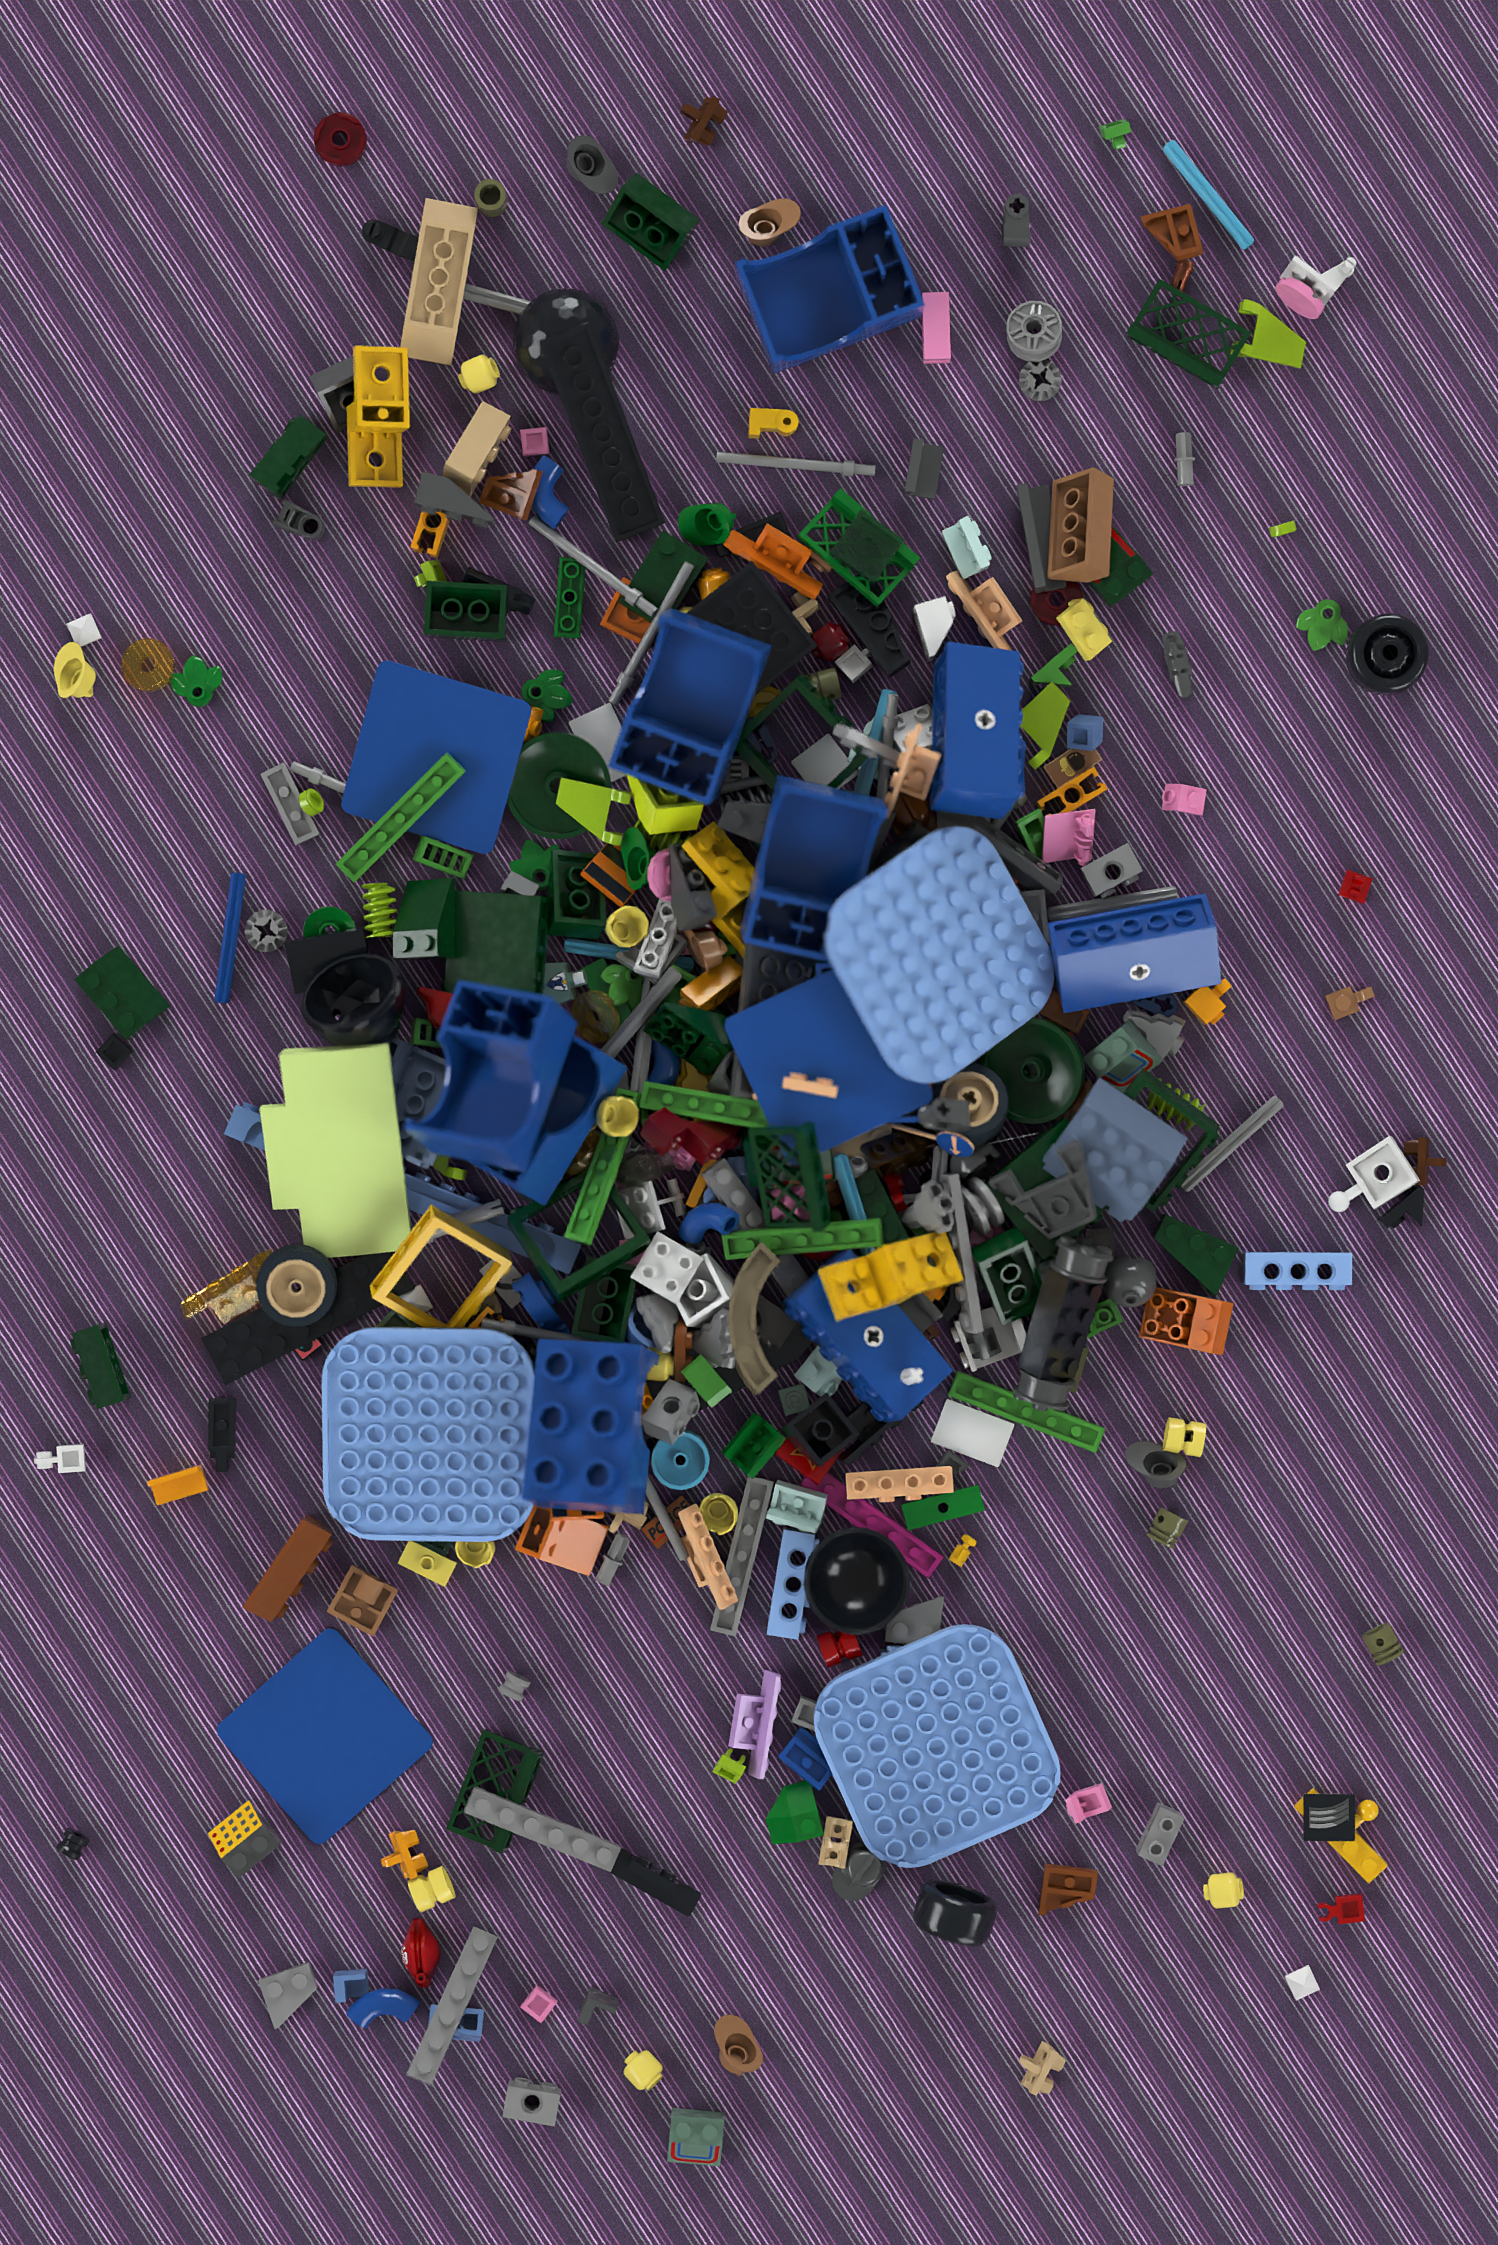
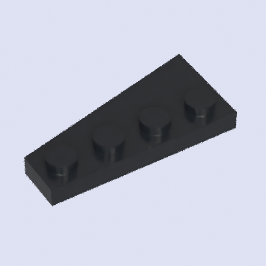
[827,566,911,678]

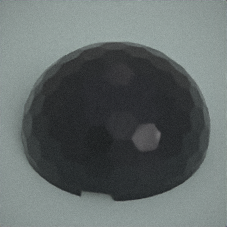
[513,288,619,395]
[803,1527,909,1635]

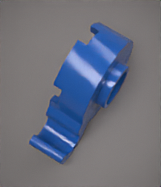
[511,1272,571,1334]

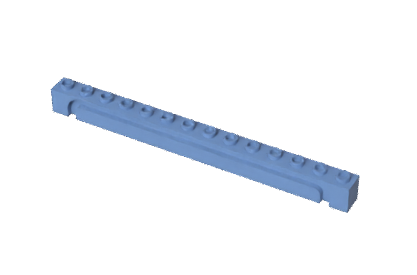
[224,1102,582,1275]

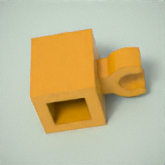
[1183,978,1232,1025]

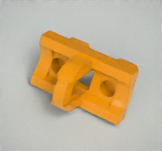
[380,1830,428,1880]

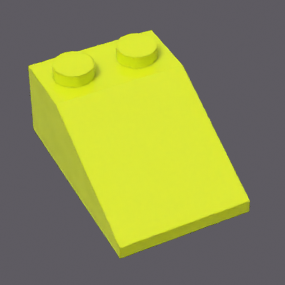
[626,774,704,834]

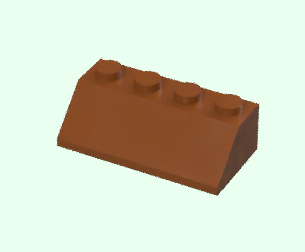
[242,1514,335,1622]

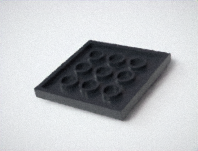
[685,561,818,695]

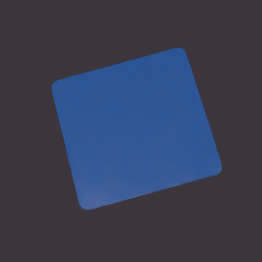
[341,660,531,854]
[725,969,932,1164]
[217,1628,433,1844]

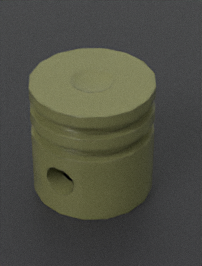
[474,179,508,218]
[804,667,842,706]
[1146,1507,1189,1549]
[1361,1622,1404,1666]

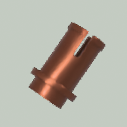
[1170,260,1195,293]

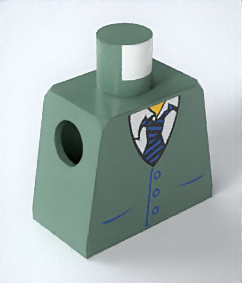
[543,962,588,1006]

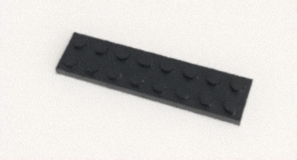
[538,321,666,543]
[201,1251,415,1385]

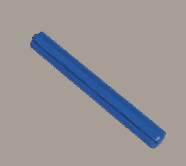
[214,872,246,1004]

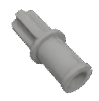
[1174,432,1195,486]
[595,1533,630,1586]

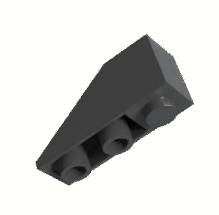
[415,472,495,528]
[669,844,718,930]

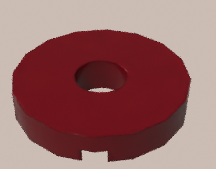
[313,112,367,167]
[1030,581,1083,626]

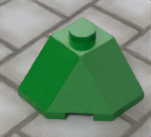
[766,1780,824,1844]

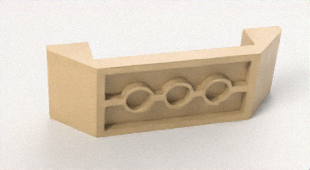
[400,198,478,366]

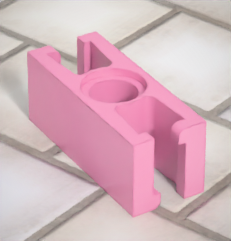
[922,292,951,364]

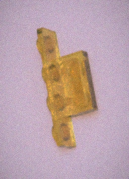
[181,1249,273,1325]

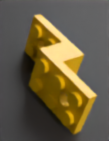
[347,346,410,488]
[682,821,755,958]
[818,1232,964,1321]

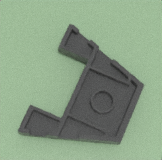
[988,1138,1097,1239]

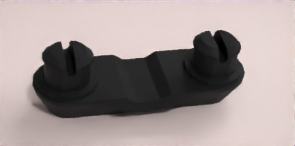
[362,219,419,262]

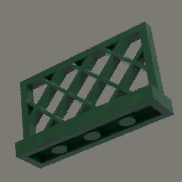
[1126,279,1251,390]
[748,1122,832,1232]
[446,1729,545,1854]

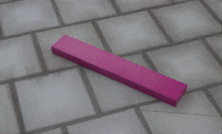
[800,1472,944,1578]

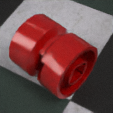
[816,1631,863,1668]

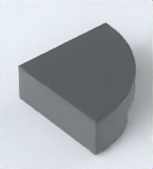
[934,1449,969,1475]

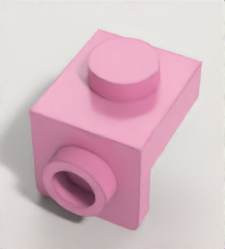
[1162,784,1207,815]
[1066,1783,1112,1824]

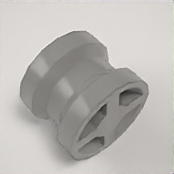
[498,1670,531,1702]

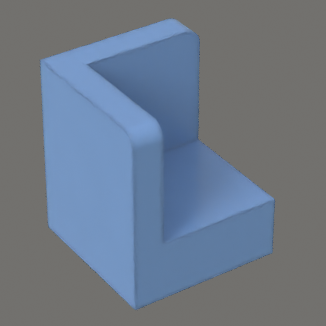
[1067,714,1103,751]
[333,1969,369,2003]

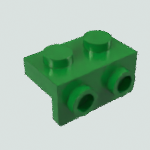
[722,1413,787,1479]

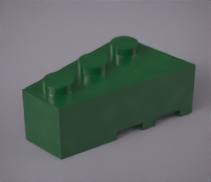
[1152,1214,1238,1296]

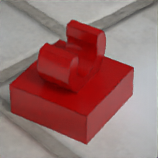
[1338,870,1373,904]

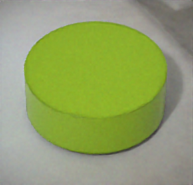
[1269,520,1297,538]
[299,788,324,816]

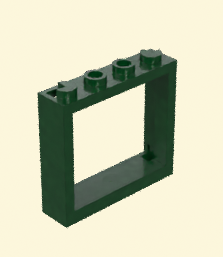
[735,675,870,791]
[1123,1068,1220,1212]
[508,1165,650,1302]

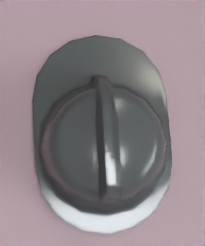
[566,135,618,194]
[1125,1441,1186,1489]
[832,1841,887,1901]

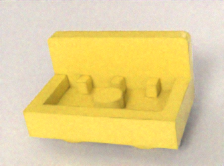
[1057,598,1112,661]

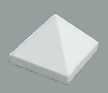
[67,613,102,647]
[399,1284,433,1312]
[1285,1965,1320,2000]

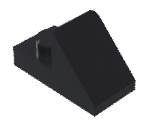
[1377,1185,1424,1229]

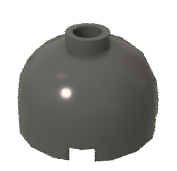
[948,1142,1003,1188]
[1104,1255,1156,1308]

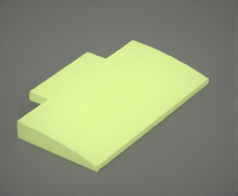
[260,1043,412,1258]

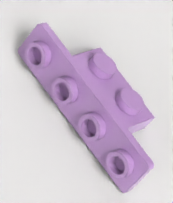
[728,1670,781,1779]

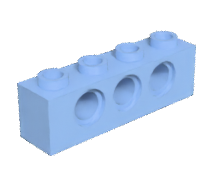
[1242,1252,1352,1290]
[767,1527,820,1640]

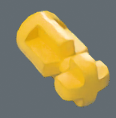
[948,1534,976,1567]

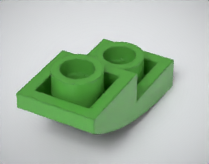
[1087,1298,1124,1338]

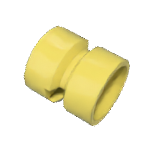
[1163,1417,1206,1457]
[408,1866,456,1913]

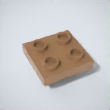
[327,1564,399,1637]

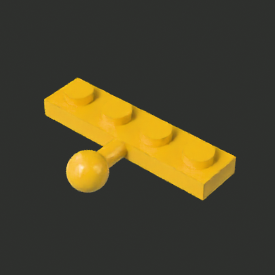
[1294,1788,1388,1884]

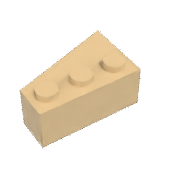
[443,401,512,498]

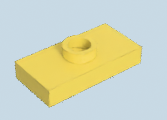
[398,1541,457,1587]

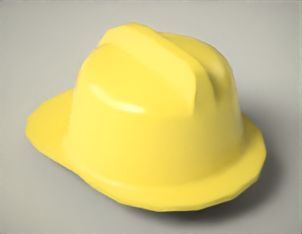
[54,642,96,698]

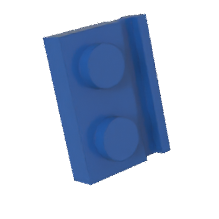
[777,1726,832,1791]

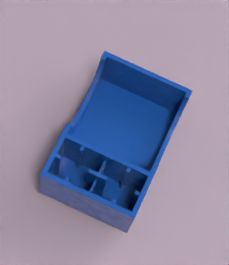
[735,205,925,374]
[608,609,772,805]
[740,775,888,962]
[404,980,577,1171]
[468,1035,627,1206]
[522,1339,659,1514]

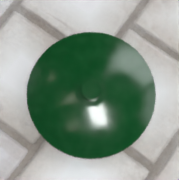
[507,732,611,839]
[979,1017,1085,1124]

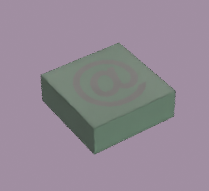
[778,1383,810,1416]

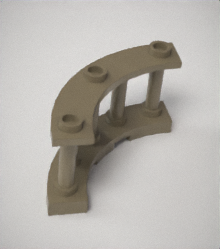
[728,1242,780,1396]

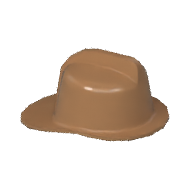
[738,198,801,247]
[683,930,728,975]
[714,2015,763,2076]

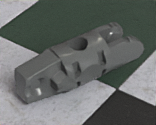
[1163,631,1194,699]

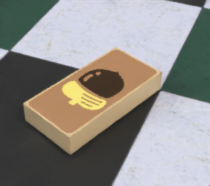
[1043,749,1102,789]

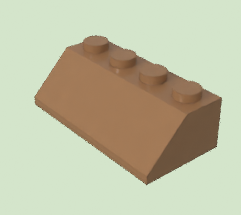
[1047,467,1114,582]

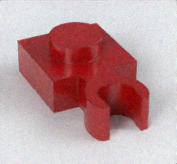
[883,1173,907,1212]
[1317,1893,1365,1924]

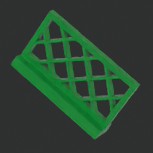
[797,488,920,607]

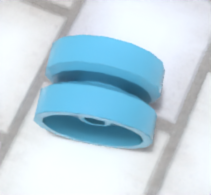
[651,1430,710,1490]

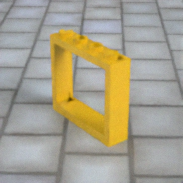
[370,1205,513,1328]

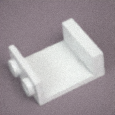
[950,1306,1027,1372]

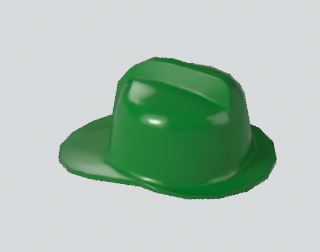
[678,502,737,546]
[621,827,657,890]

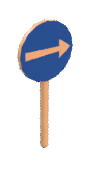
[889,1123,974,1157]

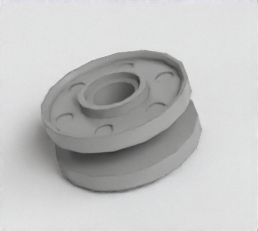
[1006,301,1062,362]
[961,1176,1004,1236]

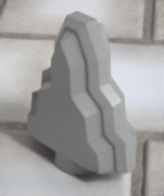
[1122,1010,1186,1066]
[901,1180,955,1234]
[636,1292,681,1354]
[692,1306,736,1368]

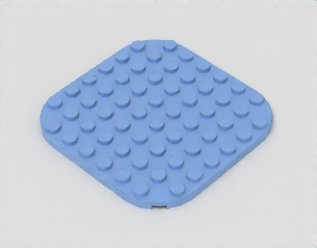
[825,826,1054,1083]
[322,1327,535,1542]
[814,1624,1060,1868]

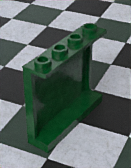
[442,890,551,995]
[984,1117,1109,1260]

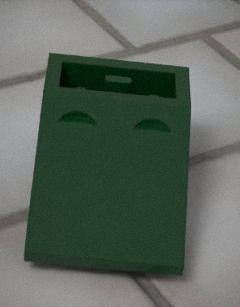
[643,1002,733,1076]

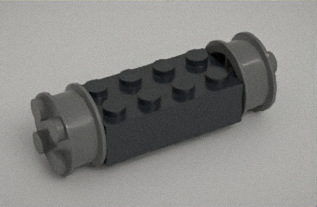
[1012,1236,1114,1411]

